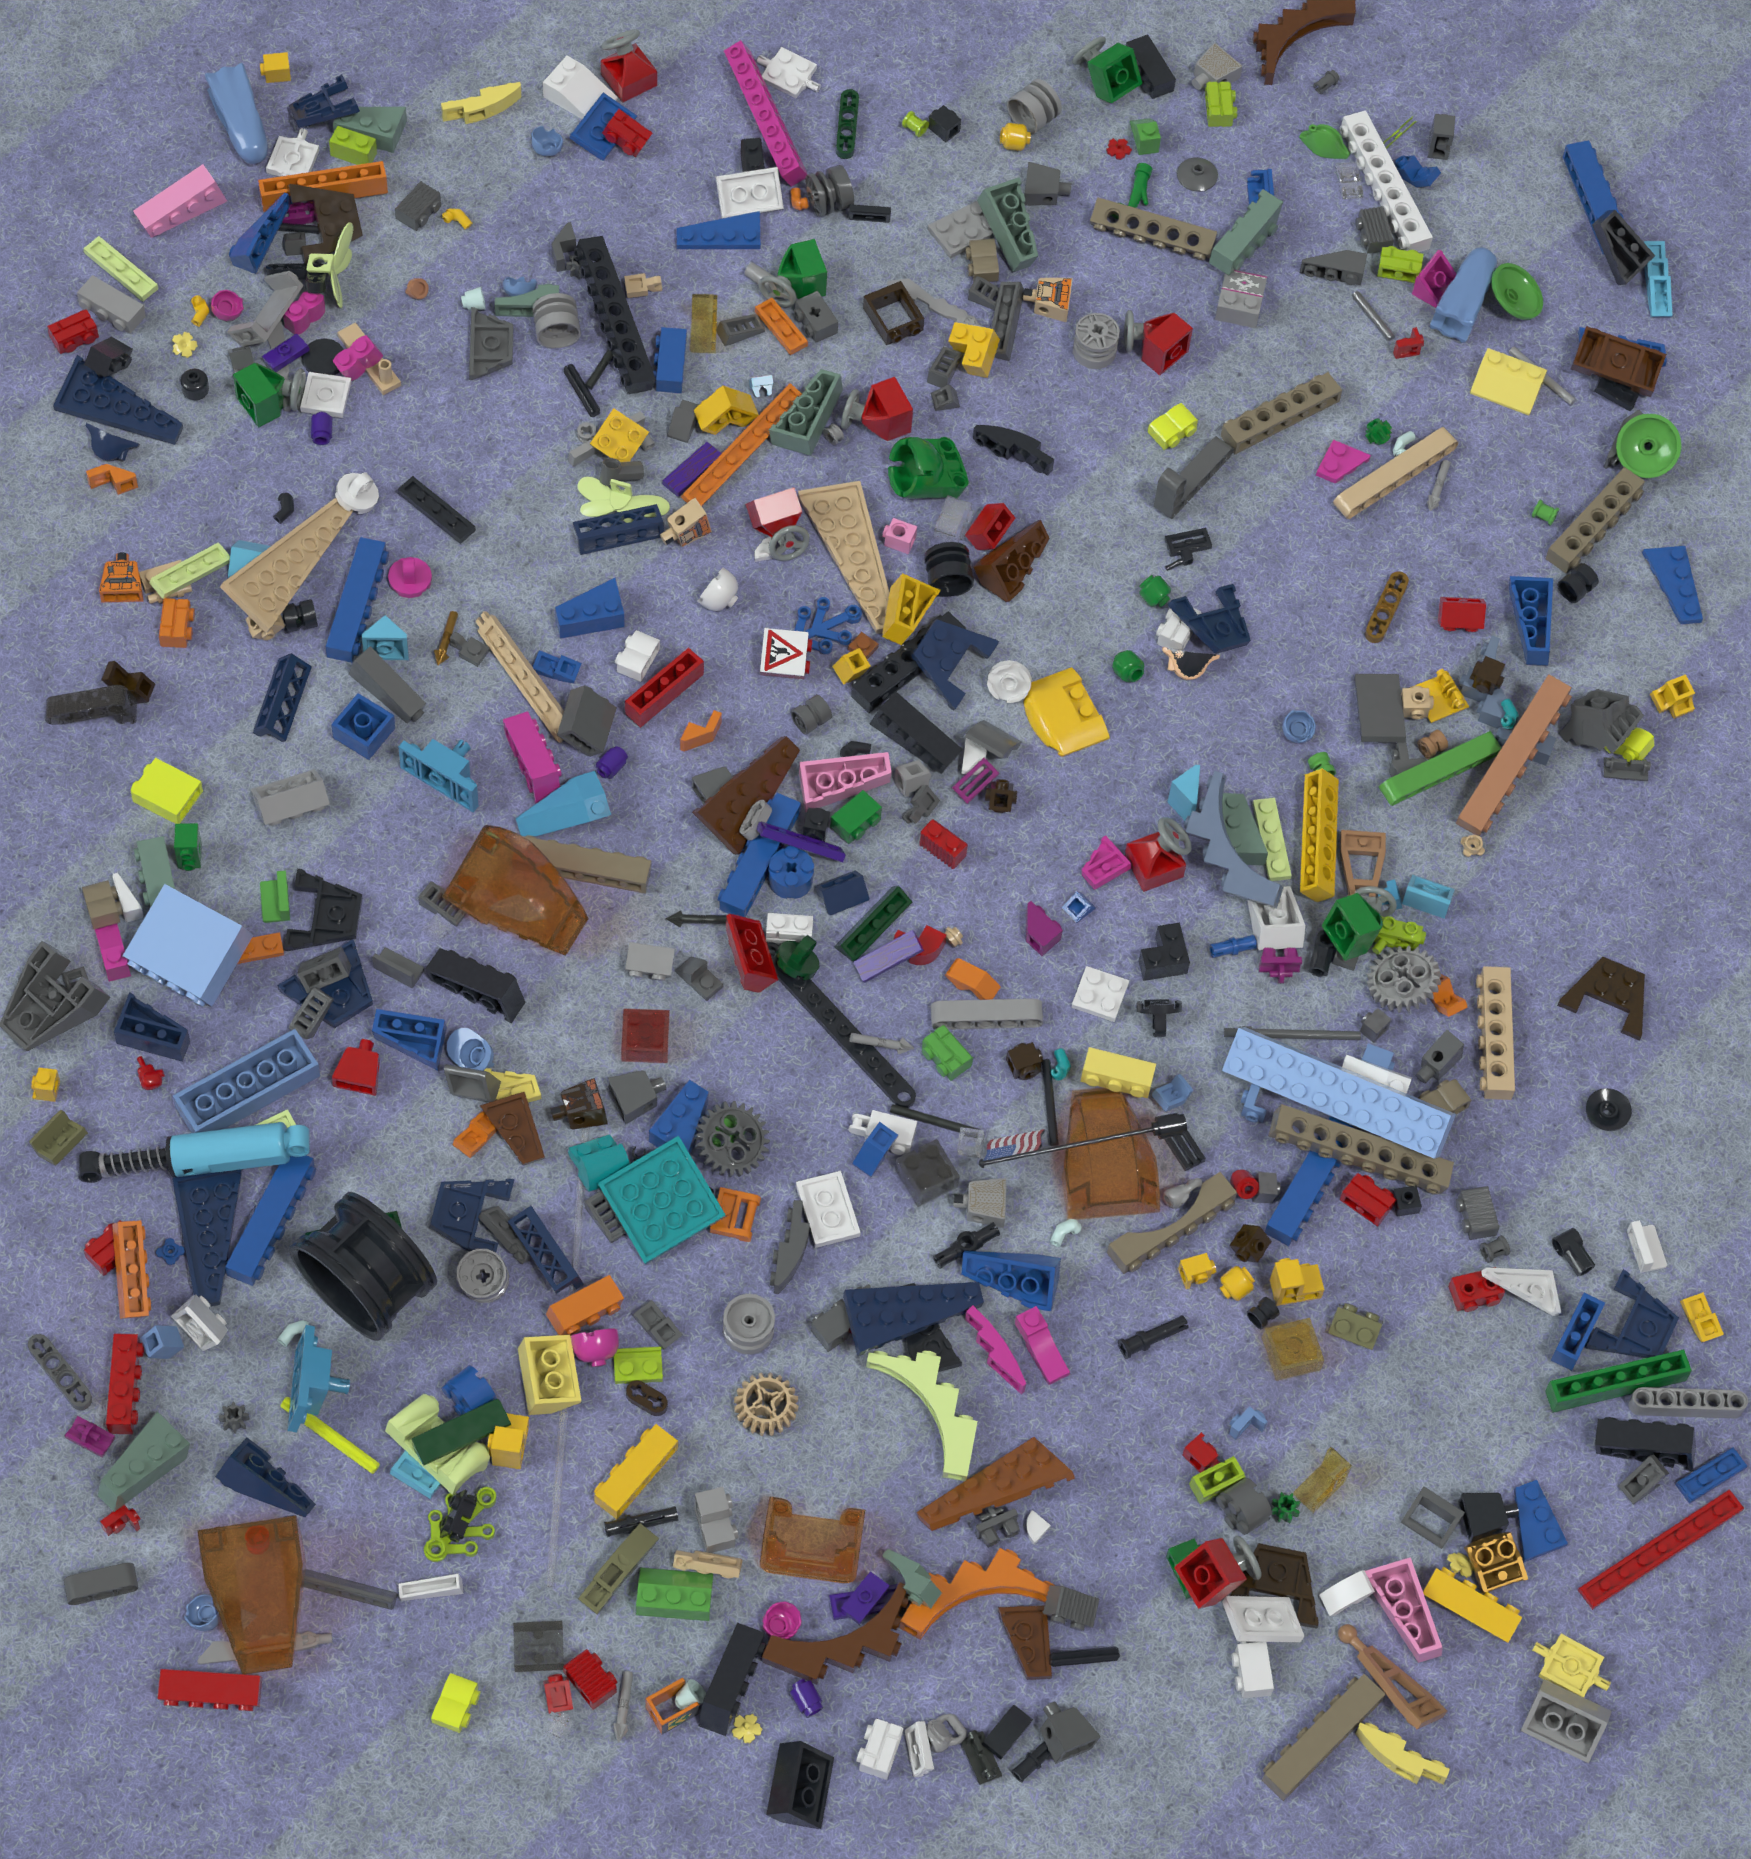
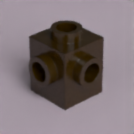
[985,779,1017,813]
[1229,1224,1272,1263]

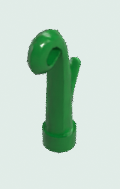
[1112,163,1153,219]

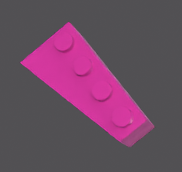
[503,711,562,804]

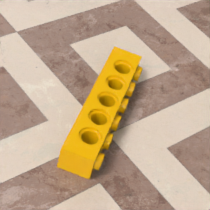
[1300,768,1339,902]

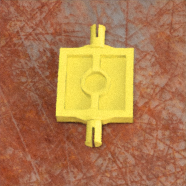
[1532,1633,1611,1698]

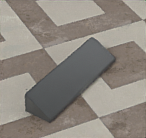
[991,282,1024,361]
[298,1569,398,1610]

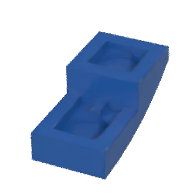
[532,650,582,683]

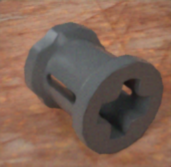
[1480,1235,1511,1263]

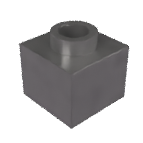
[1360,1008,1392,1043]
[1253,1172,1280,1203]

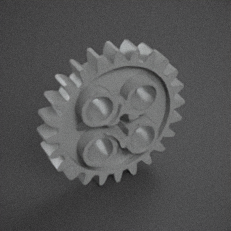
[1367,946,1441,1012]

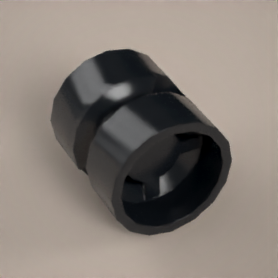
[1557,563,1599,603]
[282,599,318,633]

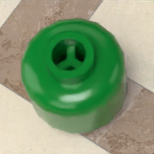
[1139,575,1171,607]
[1112,650,1145,683]

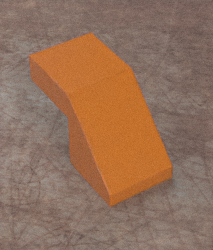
[86,464,138,495]
[680,710,722,751]
[945,958,1001,1000]
[1430,974,1468,1017]

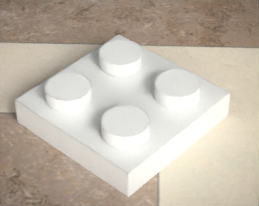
[300,372,351,418]
[1071,966,1129,1022]

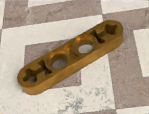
[1365,571,1409,643]

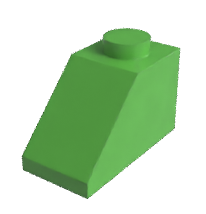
[1130,118,1161,155]

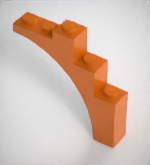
[899,1548,1055,1640]

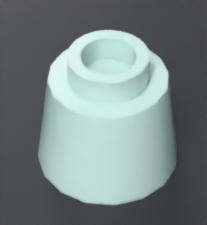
[461,287,486,311]
[675,1679,706,1710]

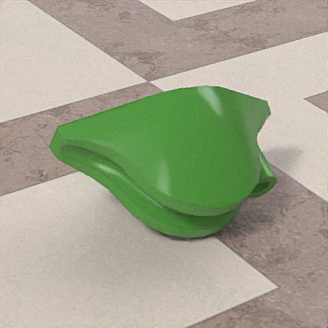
[1299,124,1350,159]

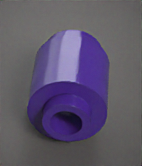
[310,412,333,445]
[596,746,628,779]
[790,1679,823,1718]

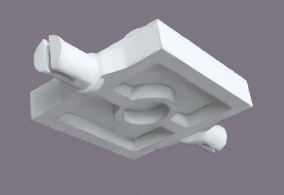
[757,47,821,98]
[266,128,320,176]

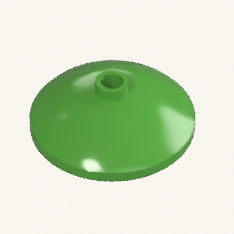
[1492,263,1543,320]
[1616,414,1681,478]

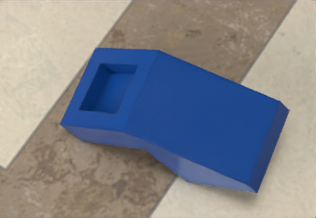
[1394,155,1441,187]
[852,1121,898,1177]

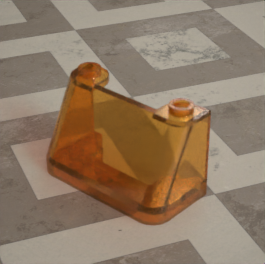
[760,1496,866,1583]

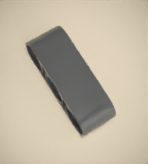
[63,1563,139,1605]

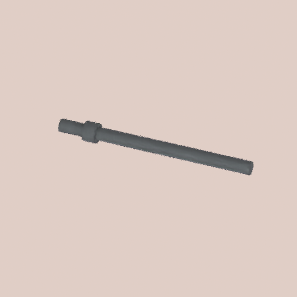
[1224,1026,1361,1040]

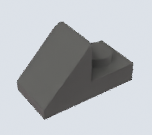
[667,399,699,443]
[675,956,723,1001]
[1618,1455,1669,1504]

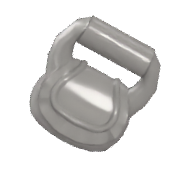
[1163,1178,1202,1209]
[926,1714,968,1753]

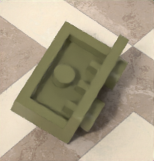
[29,1110,88,1166]
[1328,1303,1383,1350]

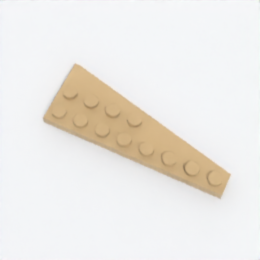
[798,481,889,634]
[220,498,353,633]

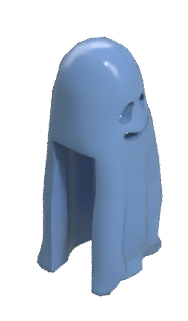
[205,63,268,164]
[1430,247,1497,343]

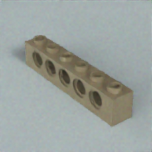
[1090,197,1218,261]
[1221,372,1342,455]
[1545,467,1645,573]

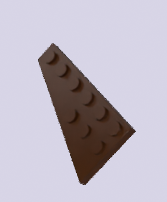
[692,736,800,855]

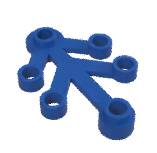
[792,597,862,654]

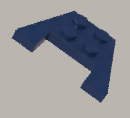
[289,74,360,128]
[1168,584,1251,654]
[911,619,999,711]
[278,939,373,1028]
[429,1179,515,1252]
[1586,1269,1679,1358]

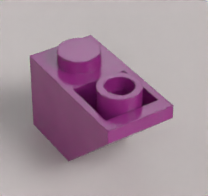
[1026,901,1063,956]

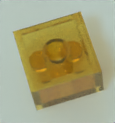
[1262,1318,1324,1381]

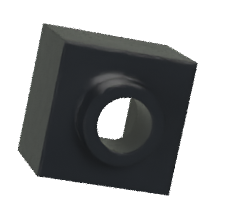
[1392,1185,1422,1217]

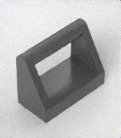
[444,1064,501,1102]
[1401,1486,1465,1549]

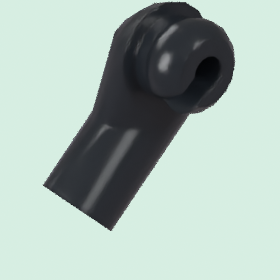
[840,741,871,757]

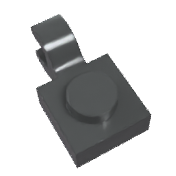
[450,632,490,667]
[902,785,940,824]

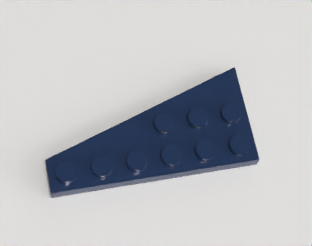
[53,355,183,445]
[172,1169,243,1307]
[843,1282,984,1357]

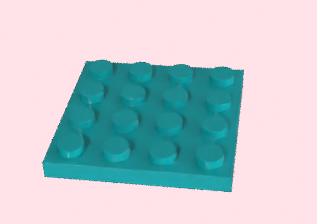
[598,1136,727,1265]

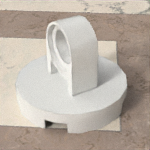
[335,472,379,514]
[987,660,1032,703]

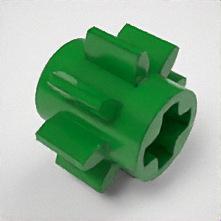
[1365,418,1392,445]
[1271,1492,1301,1524]

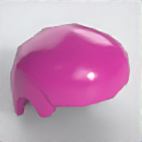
[211,290,244,321]
[762,1601,802,1640]

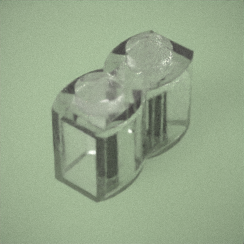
[933,495,974,542]

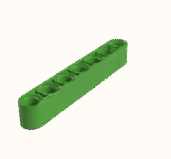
[1379,731,1502,806]

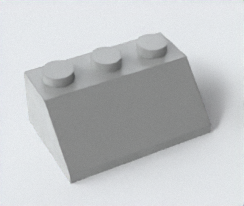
[250,769,330,826]
[1521,1679,1612,1763]

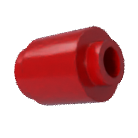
[1230,1169,1259,1199]

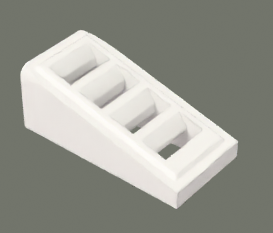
[112,873,143,922]

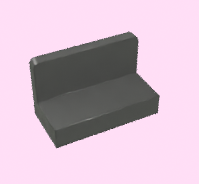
[372,947,424,989]

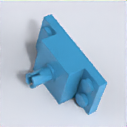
[399,739,479,813]
[287,1325,350,1433]

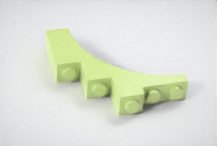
[866,1351,978,1481]

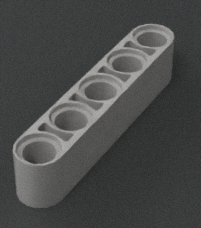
[931,999,1043,1030]
[1628,1387,1748,1418]

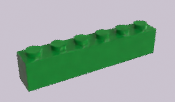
[1545,1349,1692,1413]

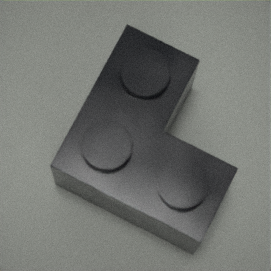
[1138,922,1190,981]

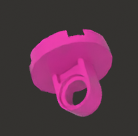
[388,557,432,598]

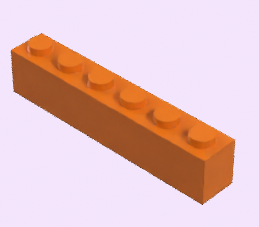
[258,161,388,212]

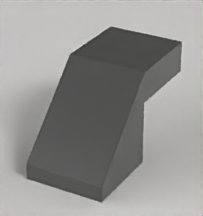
[551,222,576,272]
[228,345,254,373]

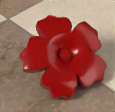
[1106,138,1132,160]

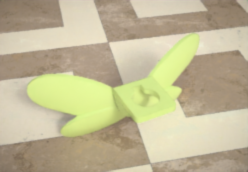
[307,222,353,308]
[578,477,670,523]

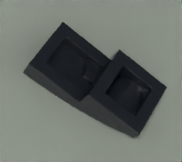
[982,1705,1033,1759]

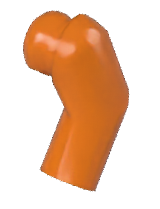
[790,188,809,211]

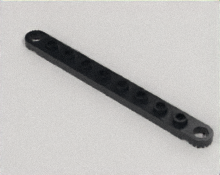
[767,942,916,1108]

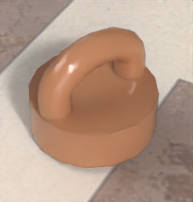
[405,278,429,299]

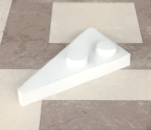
[1481,1268,1561,1316]

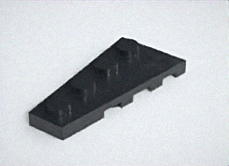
[899,1283,962,1372]

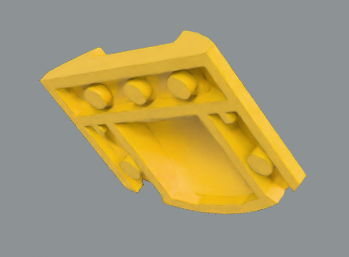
[1023,667,1110,757]

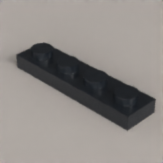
[398,476,476,544]

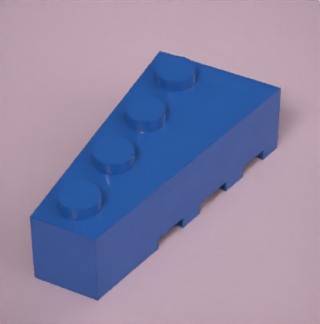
[1509,576,1553,666]

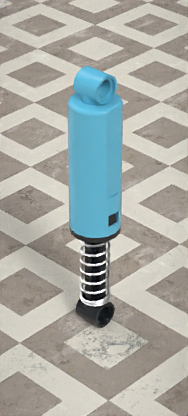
[78,1122,310,1183]

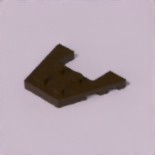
[287,184,363,263]
[1557,957,1645,1041]
[1224,1543,1319,1629]

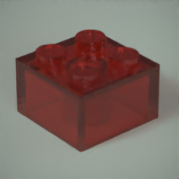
[621,1009,670,1063]

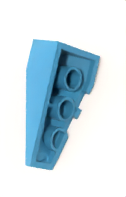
[515,771,611,837]

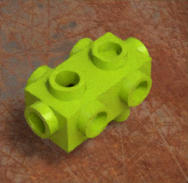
[1372,916,1426,954]

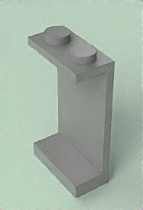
[227,271,304,346]

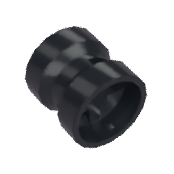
[1247,1297,1280,1330]

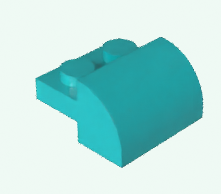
[568,1134,630,1192]

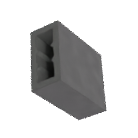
[557,685,617,757]

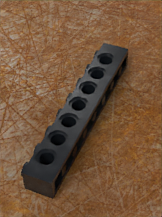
[574,236,656,395]

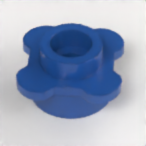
[156,1238,185,1265]

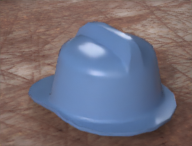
[447,1028,495,1071]

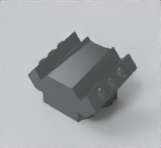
[1559,689,1644,754]

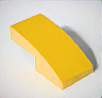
[1680,1292,1724,1343]

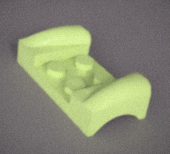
[385,1394,490,1495]

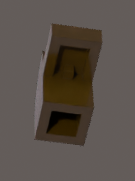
[101,661,155,704]

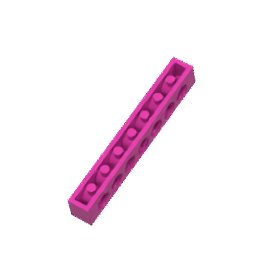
[724,40,807,187]

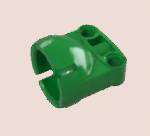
[888,437,969,500]

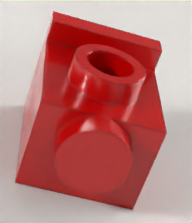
[1182,1432,1221,1473]

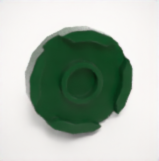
[775,935,820,980]

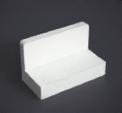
[1627,1220,1667,1273]

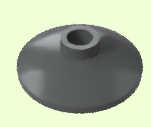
[1177,157,1218,192]

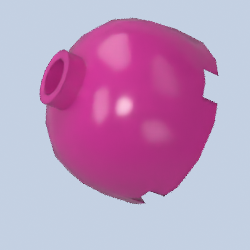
[571,1328,619,1367]

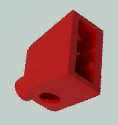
[332,1039,380,1096]

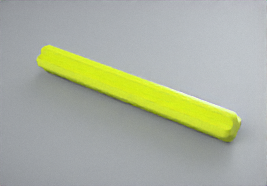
[280,1397,380,1474]

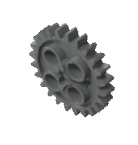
[694,1101,770,1177]

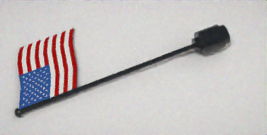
[979,1113,1187,1168]

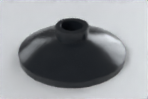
[1586,1088,1632,1131]

